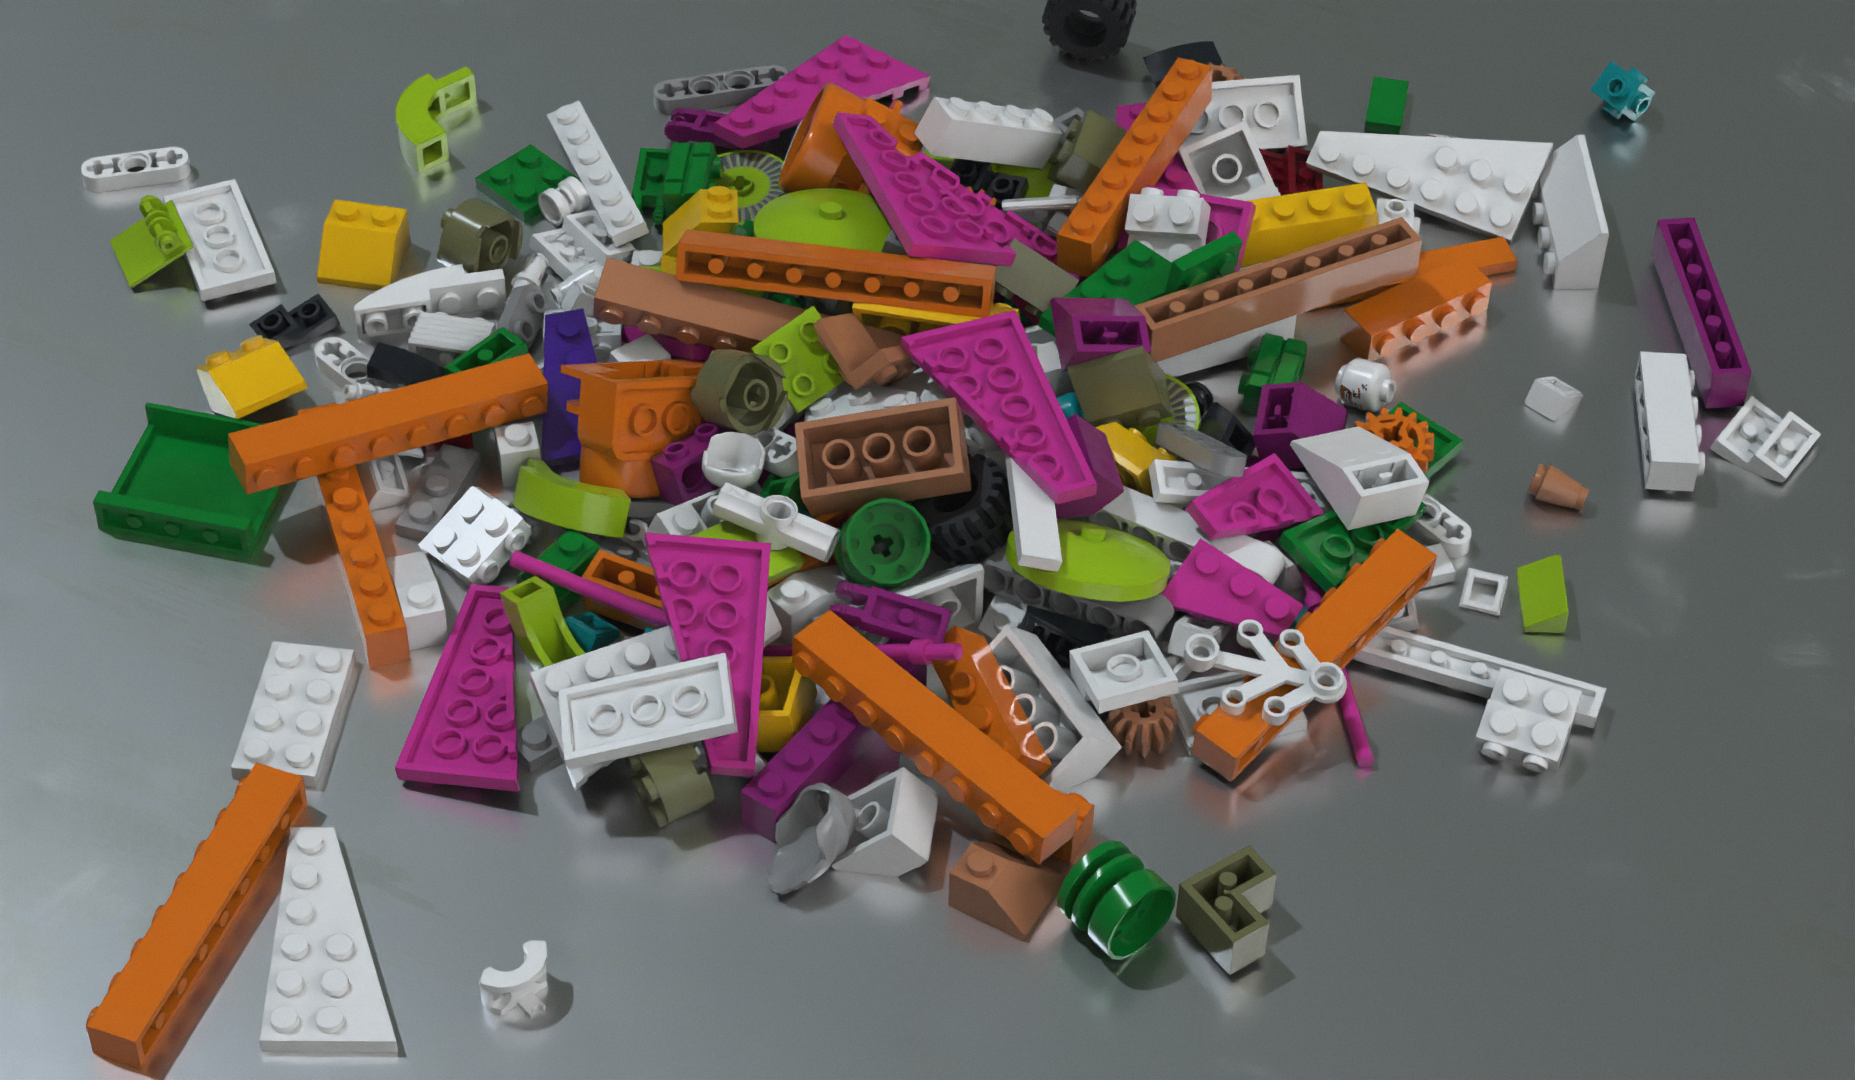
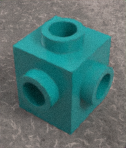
[1590,61,1656,121]

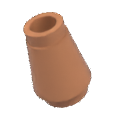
[1527,463,1589,510]

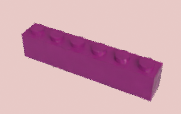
[1651,218,1752,408]
[741,639,927,844]

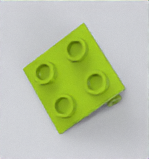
[109,195,194,288]
[751,306,845,414]

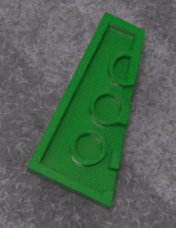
[1039,240,1172,337]
[1279,501,1426,592]

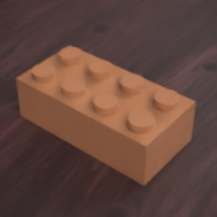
[795,397,972,516]

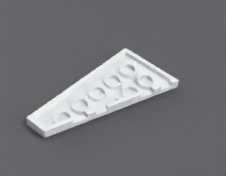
[1306,131,1553,245]
[529,596,782,790]
[259,827,398,1052]

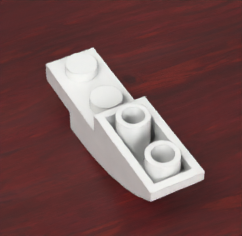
[354,264,507,339]

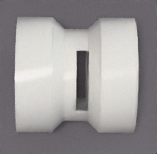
[538,176,590,226]

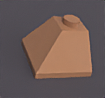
[948,841,1066,942]

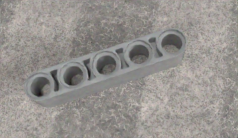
[980,539,1174,642]

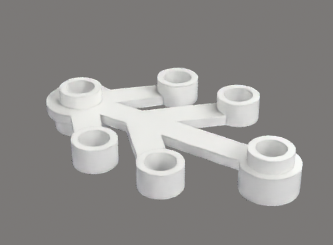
[1184,619,1347,725]

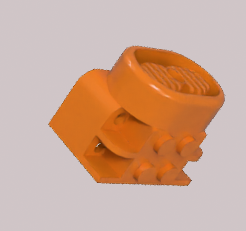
[778,83,925,196]
[561,359,707,498]

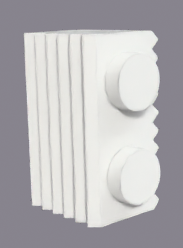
[408,311,496,368]

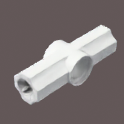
[712,482,841,563]

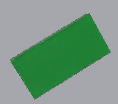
[1364,76,1409,135]

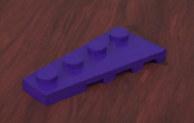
[542,308,597,467]

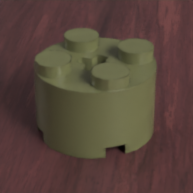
[437,198,523,276]
[691,349,788,435]
[624,743,715,829]

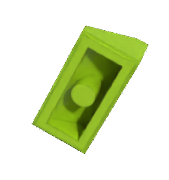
[1516,555,1568,633]

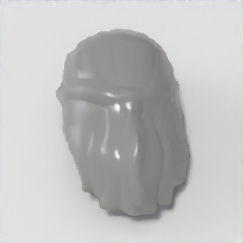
[766,783,856,894]

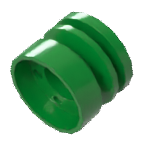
[834,498,931,591]
[1057,840,1176,960]

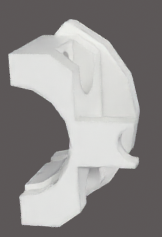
[479,940,548,1019]

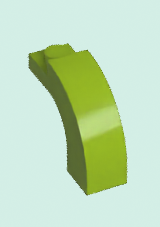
[396,66,477,174]
[513,458,631,539]
[500,576,585,670]

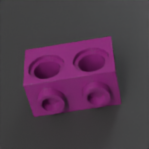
[650,423,734,506]

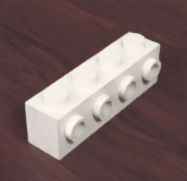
[914,97,1063,169]
[1634,351,1705,491]

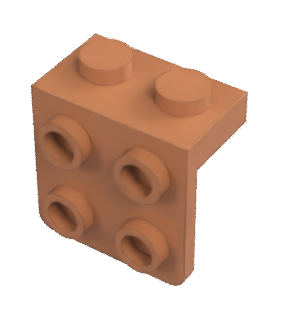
[814,313,917,390]

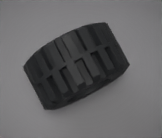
[1042,0,1137,62]
[910,454,1013,564]

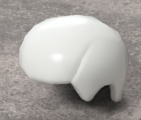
[702,432,766,489]

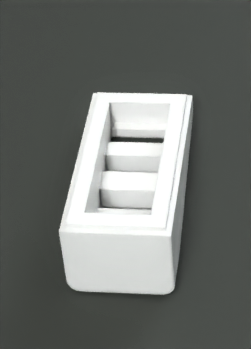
[1168,613,1231,658]

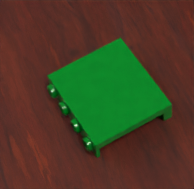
[93,403,288,558]

